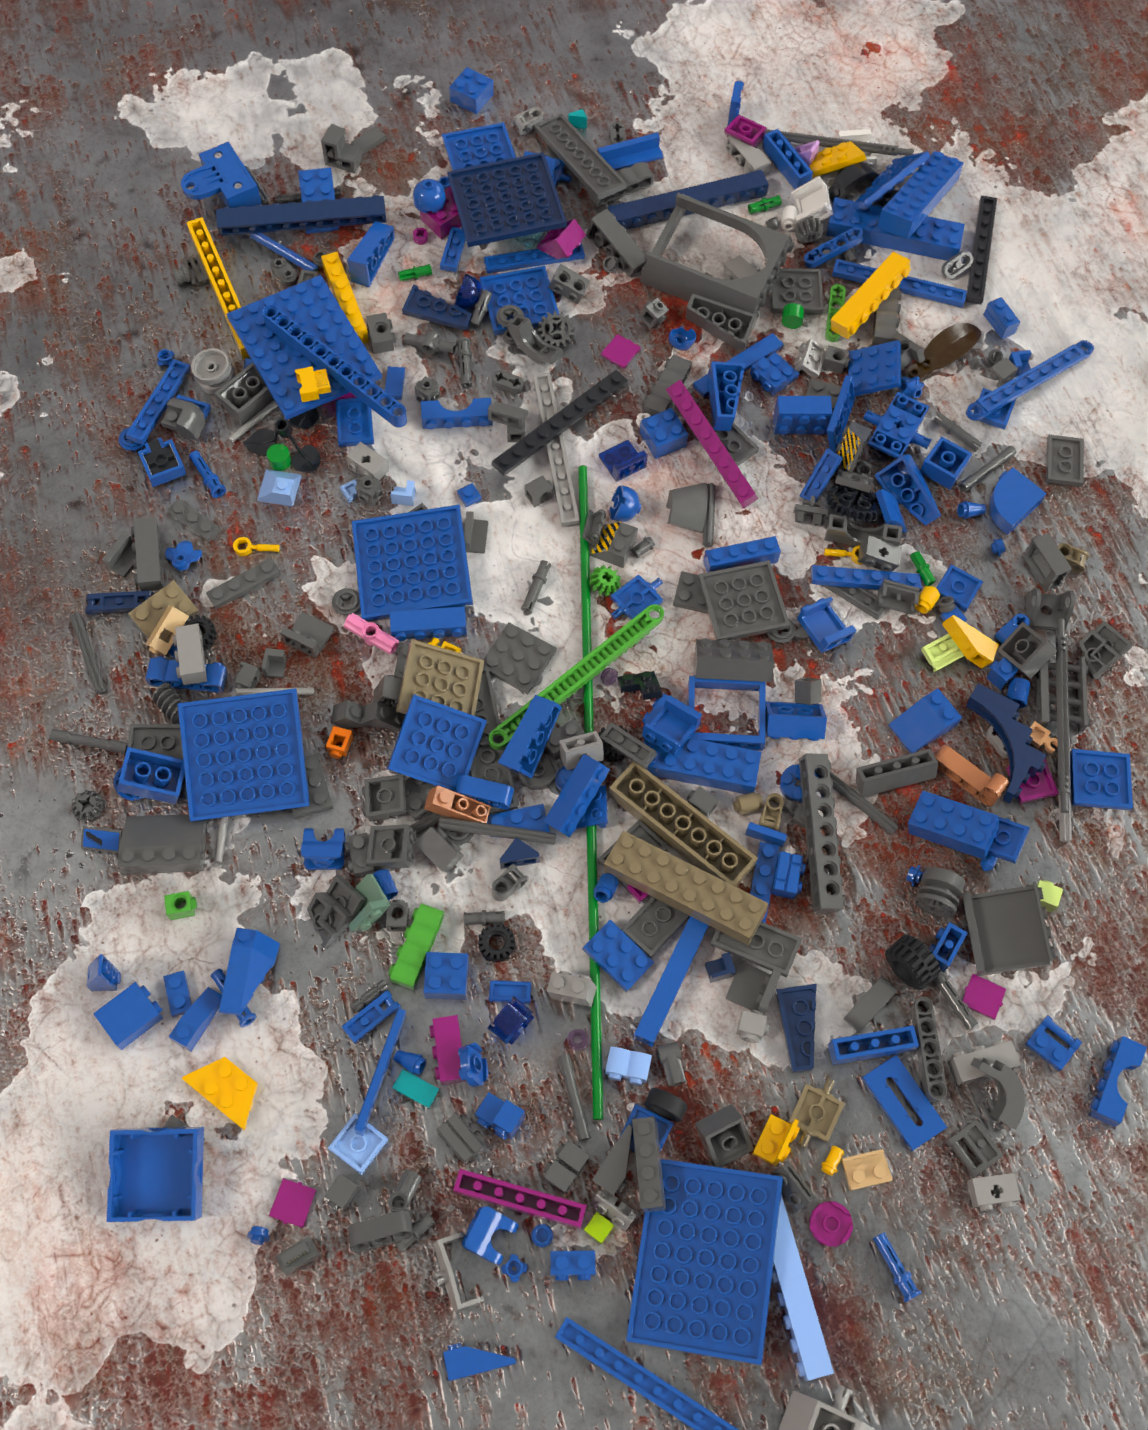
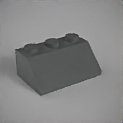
[214,362,274,426]

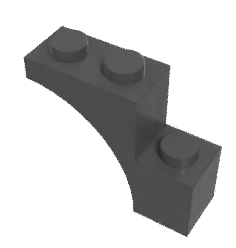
[331,700,406,732]

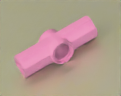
[344,613,399,655]

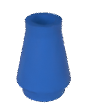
[957,501,986,519]
[394,1050,427,1075]

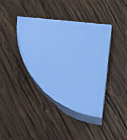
[340,479,357,503]

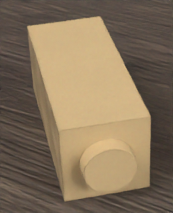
[146,605,189,656]

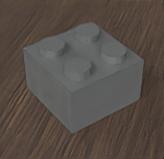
[997,622,1057,679]

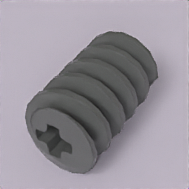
[152,682,185,724]

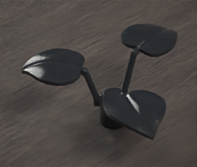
[243,408,321,473]

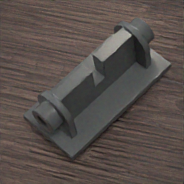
[582,509,606,547]

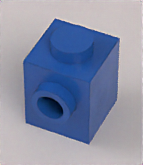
[987,657,1019,691]

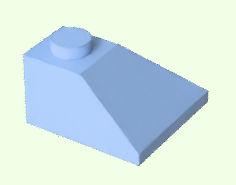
[257,469,301,507]

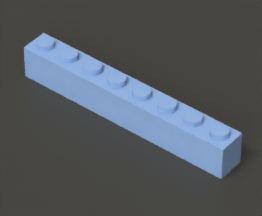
[772,1195,834,1381]

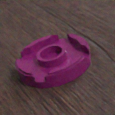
[809,1201,853,1247]

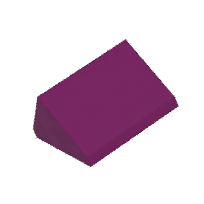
[724,115,767,148]

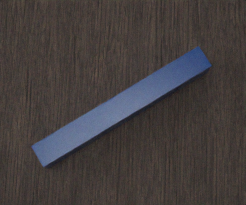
[633,916,709,1047]

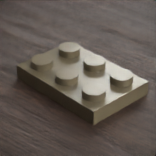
[128,580,198,639]

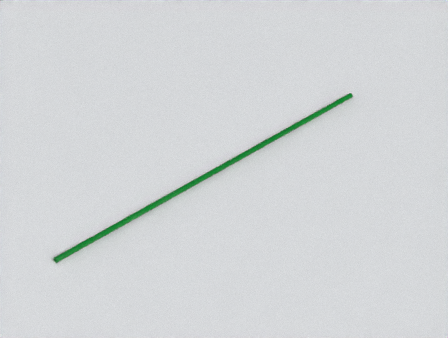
[578,465,604,1120]

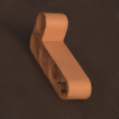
[934,745,1009,806]

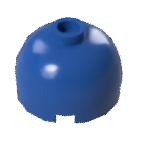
[413,179,446,213]
[609,485,642,522]

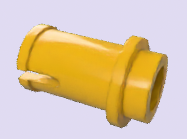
[821,1146,844,1176]

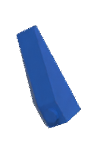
[875,454,942,525]
[219,928,280,1015]

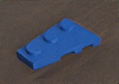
[487,804,550,838]

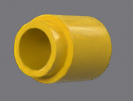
[915,586,940,614]

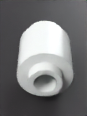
[781,206,798,231]

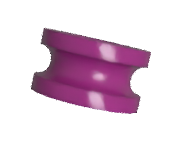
[413,227,428,245]

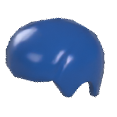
[669,326,696,351]

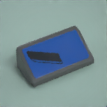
[81,826,123,854]

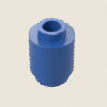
[594,873,619,903]

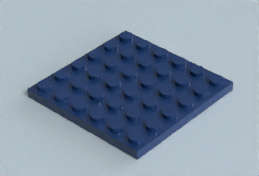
[447,152,567,247]

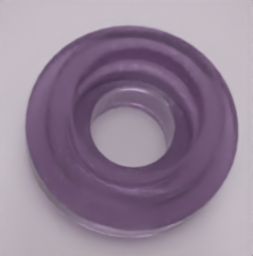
[600,668,618,686]
[567,1029,588,1050]

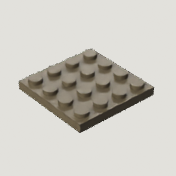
[396,639,484,716]

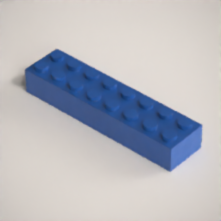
[877,151,964,240]
[826,197,965,261]

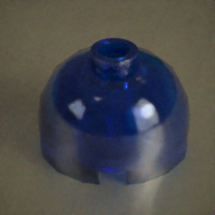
[454,273,482,309]

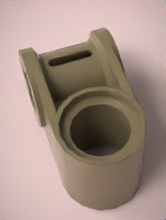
[1058,543,1089,573]
[758,793,784,831]

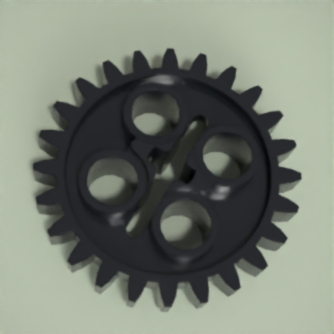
[826,485,883,522]

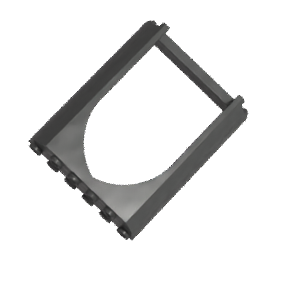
[640,193,794,321]

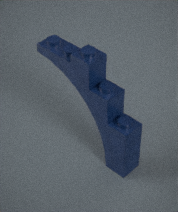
[966,683,1046,804]

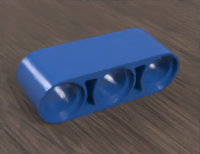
[455,775,514,809]

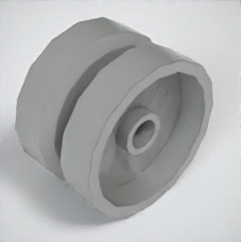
[191,348,236,394]

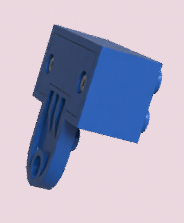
[181,141,262,208]

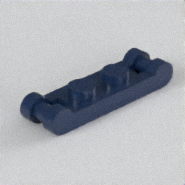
[85,591,154,615]

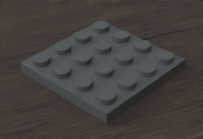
[698,560,790,641]

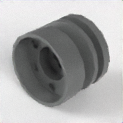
[914,867,965,917]

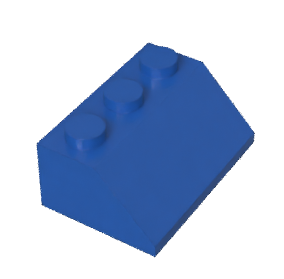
[765,701,827,741]

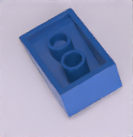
[888,688,962,754]

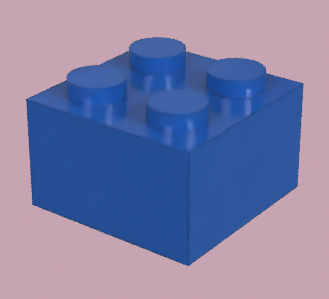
[449,67,494,114]
[639,408,688,459]
[920,436,972,490]
[423,952,469,1000]

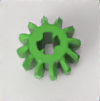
[589,565,621,597]

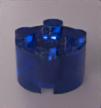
[487,996,534,1045]

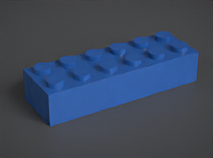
[644,738,761,794]

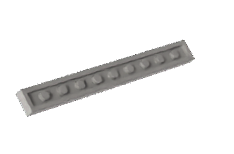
[533,372,579,526]

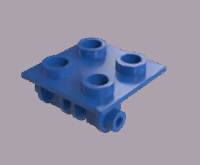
[576,785,608,829]

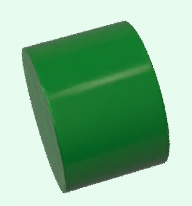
[781,303,804,329]
[267,444,291,471]

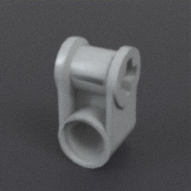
[512,107,544,136]

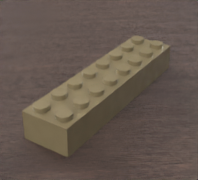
[608,762,758,887]
[604,830,768,946]

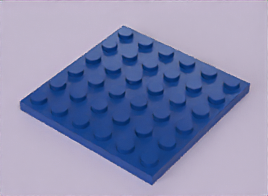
[352,504,473,621]
[178,688,310,822]

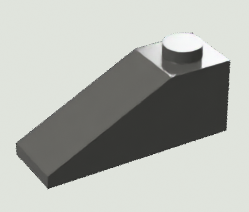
[592,1124,633,1196]

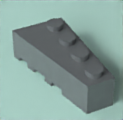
[686,293,757,352]

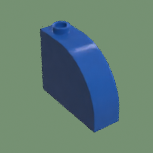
[989,467,1047,535]

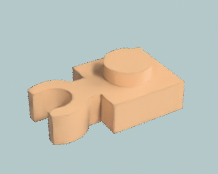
[1030,721,1058,754]

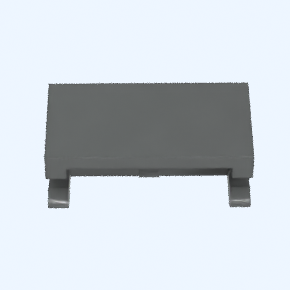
[877,579,920,615]

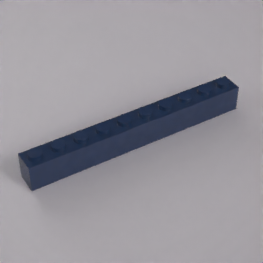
[608,170,769,230]
[216,195,387,236]

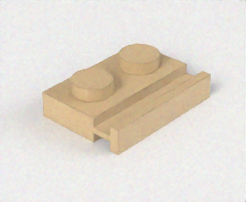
[841,1149,892,1191]

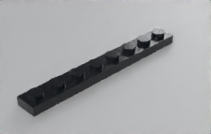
[965,195,997,305]

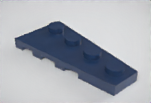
[402,284,472,331]
[775,984,817,1073]

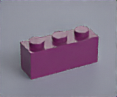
[429,1015,467,1085]

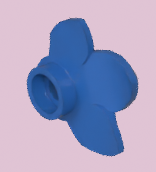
[165,541,202,571]

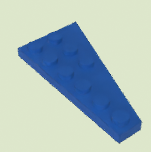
[853,151,930,210]

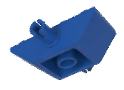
[863,392,932,459]

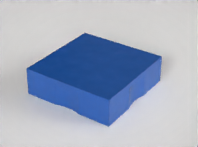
[107,1127,204,1222]

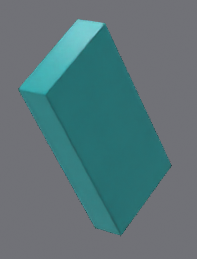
[392,1069,440,1109]

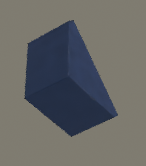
[500,837,540,869]

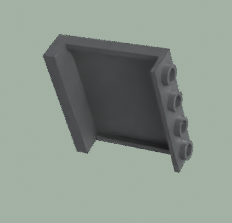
[962,881,1056,976]

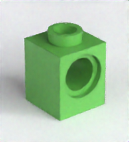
[164,891,197,920]

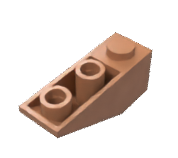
[424,785,491,823]

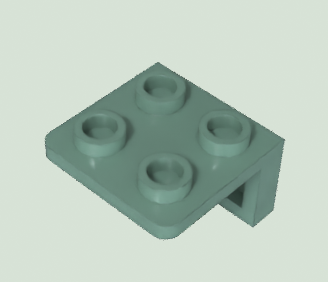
[348,873,391,932]

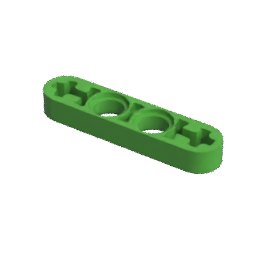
[825,284,846,342]

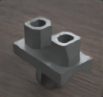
[793,495,828,527]

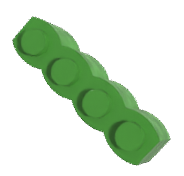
[388,903,445,990]

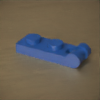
[341,991,401,1044]

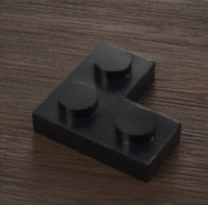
[617,671,662,700]

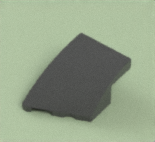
[666,483,708,533]
[1079,621,1134,680]
[307,875,366,949]

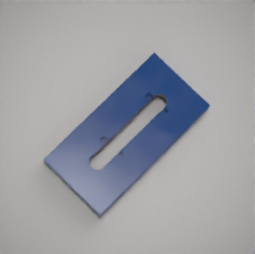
[861,1055,947,1151]

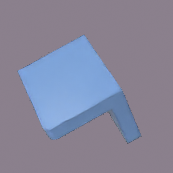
[390,480,416,506]

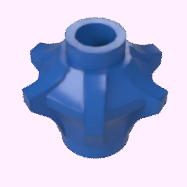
[898,376,924,399]

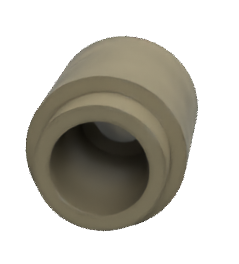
[733,792,764,815]

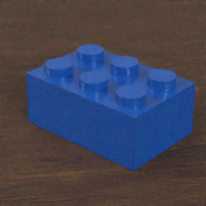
[773,396,832,435]
[116,747,185,805]

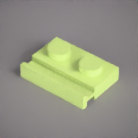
[921,634,964,672]

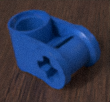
[994,614,1030,644]

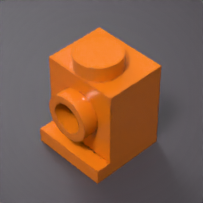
[326,726,354,759]

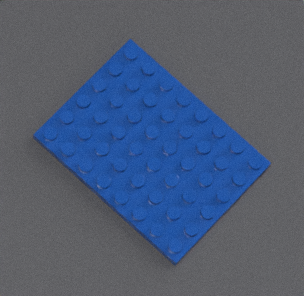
[226,275,382,420]
[626,1159,783,1365]

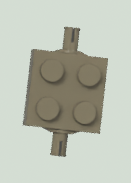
[788,1078,845,1148]

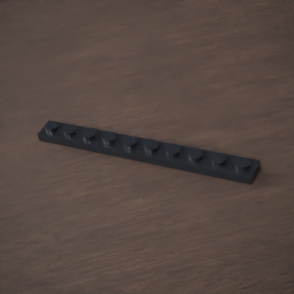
[491,370,628,477]

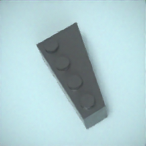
[586,209,646,277]

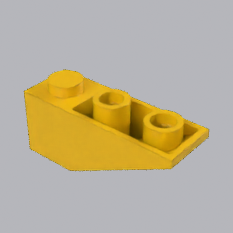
[942,615,999,668]

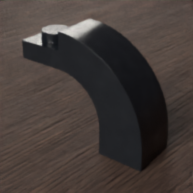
[828,162,880,202]

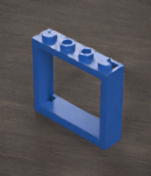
[687,675,766,751]

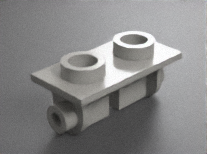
[590,1189,637,1231]

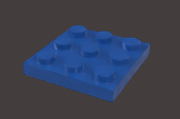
[848,340,901,396]
[1070,749,1133,811]

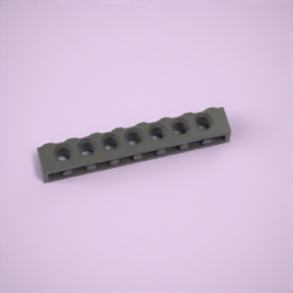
[799,753,845,913]

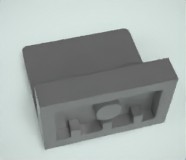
[280,612,335,658]
[726,962,781,1015]

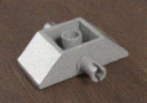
[778,1385,876,1430]

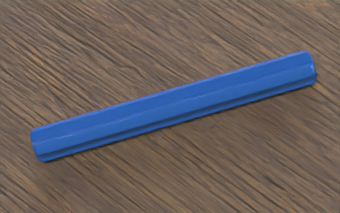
[249,233,318,272]

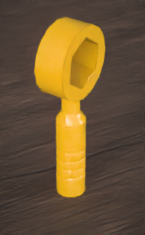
[233,537,280,557]
[824,545,862,565]

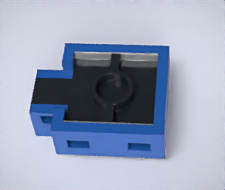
[138,437,187,487]

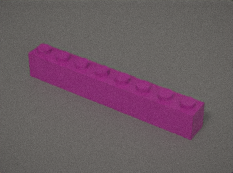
[665,380,758,509]

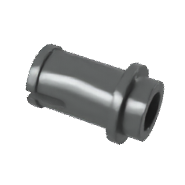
[631,536,655,558]

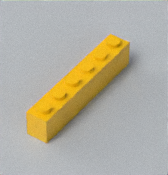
[831,251,911,339]
[321,252,369,344]

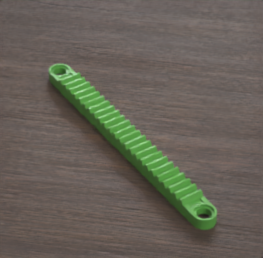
[489,604,664,750]

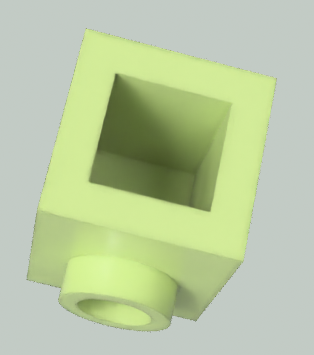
[1037,880,1063,913]

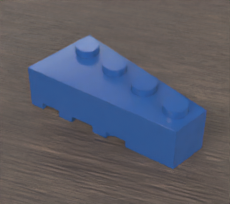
[347,221,395,288]
[707,361,746,431]
[498,695,562,779]

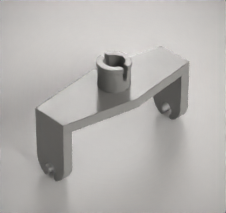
[433,1232,484,1312]

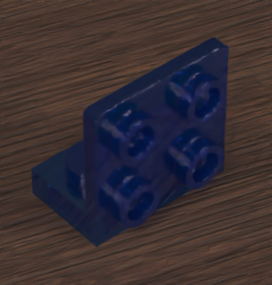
[598,440,648,482]

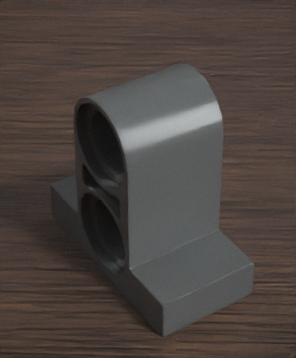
[894,333,925,370]

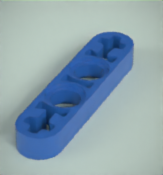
[804,227,864,269]

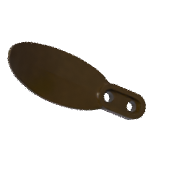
[904,323,981,382]

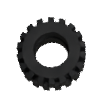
[885,934,941,991]

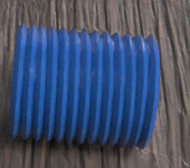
[1007,678,1031,708]
[373,869,398,900]

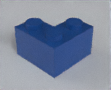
[475,1092,525,1140]

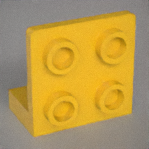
[752,1114,800,1166]

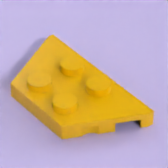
[809,141,867,178]
[181,1057,258,1130]

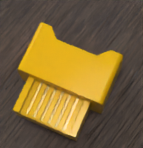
[295,366,331,402]

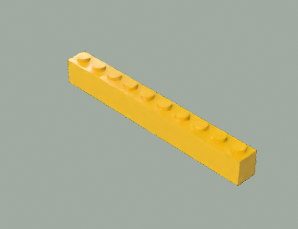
[186,217,250,362]

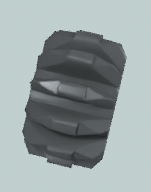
[795,217,824,244]

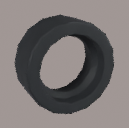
[645,1088,688,1122]

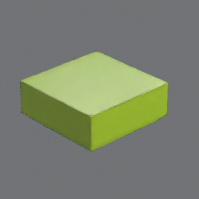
[584,1212,614,1244]

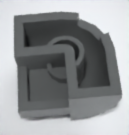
[161,397,205,441]

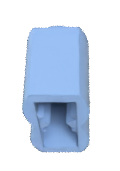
[605,1047,652,1086]

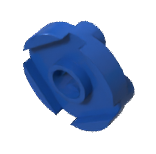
[780,764,818,803]
[458,1043,488,1087]

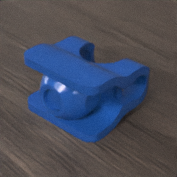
[301,828,346,870]
[462,1206,519,1265]

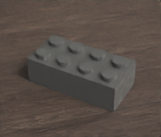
[694,638,774,682]

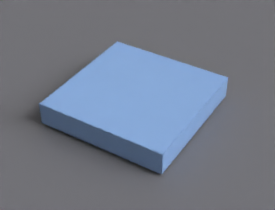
[328,1113,389,1175]

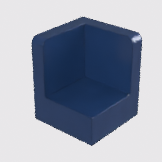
[705,952,736,983]

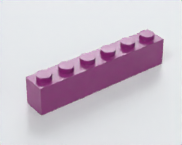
[453,1169,587,1230]

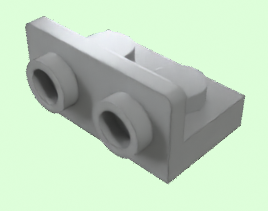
[794,338,827,378]

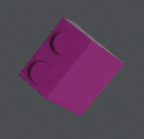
[536,219,586,259]

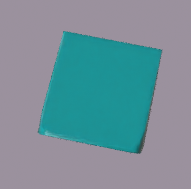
[568,109,587,129]

